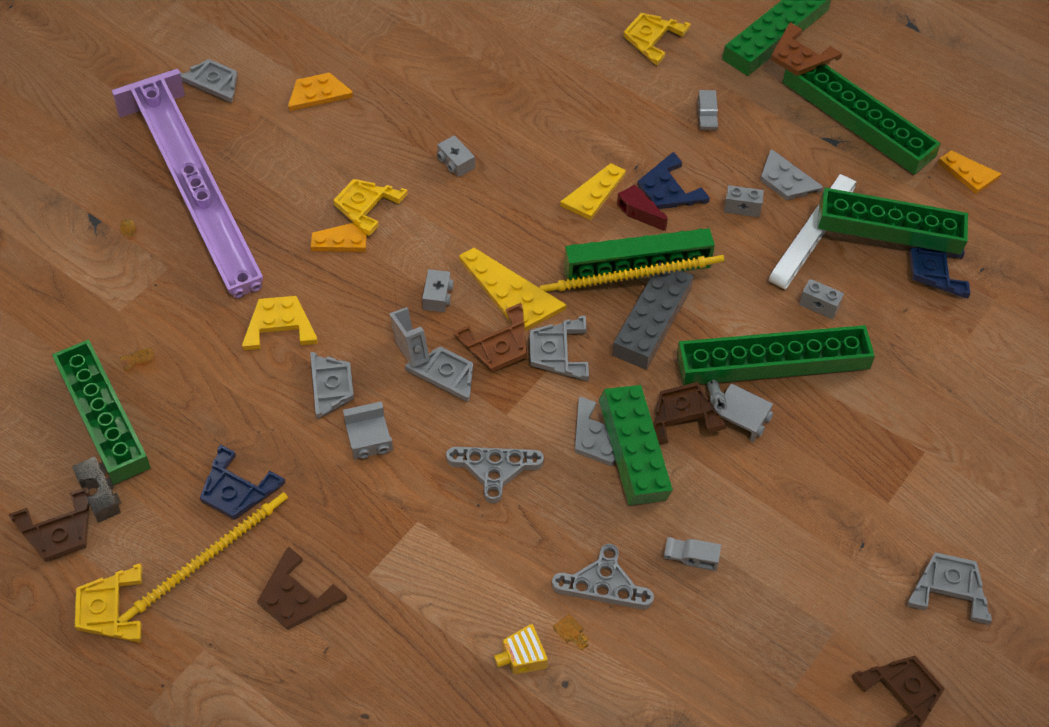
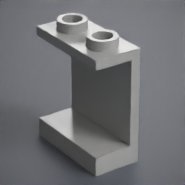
[389,307,430,367]
[717,384,774,442]
[343,401,393,459]

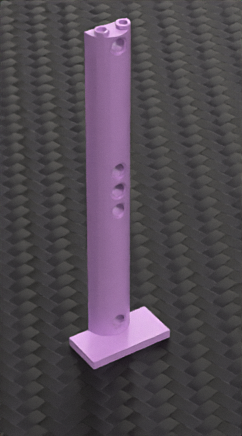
[112,69,263,298]

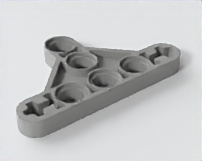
[446,447,544,504]
[552,544,654,609]

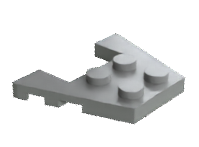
[530,315,589,381]
[575,397,616,466]
[907,552,992,625]

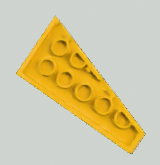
[459,248,567,331]

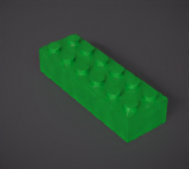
[599,385,673,506]

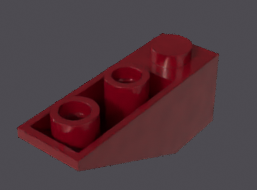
[617,185,668,231]

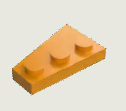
[938,150,1001,194]
[311,223,367,252]

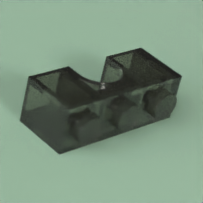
[72,456,122,523]

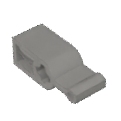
[697,90,718,130]
[664,537,721,571]

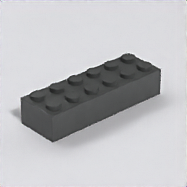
[612,262,694,370]

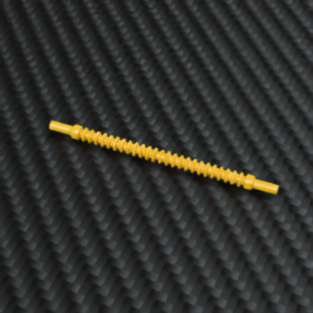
[540,255,725,292]
[117,492,288,624]

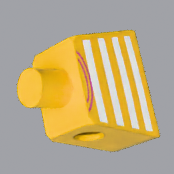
[493,624,548,675]

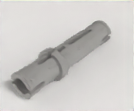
[707,380,727,412]

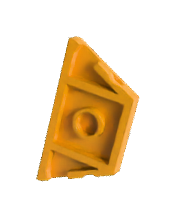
[288,73,353,111]

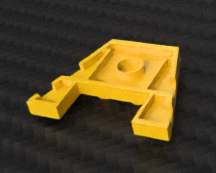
[623,13,691,66]
[334,179,407,236]
[242,296,318,351]
[75,564,142,642]

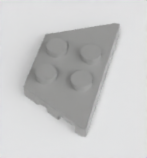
[180,59,238,103]
[760,150,823,200]
[405,346,473,402]
[310,352,354,418]

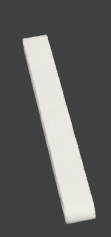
[769,174,857,290]

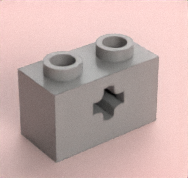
[437,135,475,177]
[724,185,764,217]
[422,269,454,312]
[799,279,844,319]

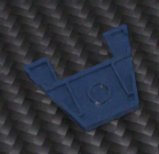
[637,152,710,209]
[909,247,971,298]
[200,444,285,520]

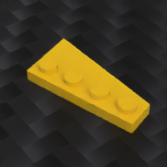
[560,163,626,220]

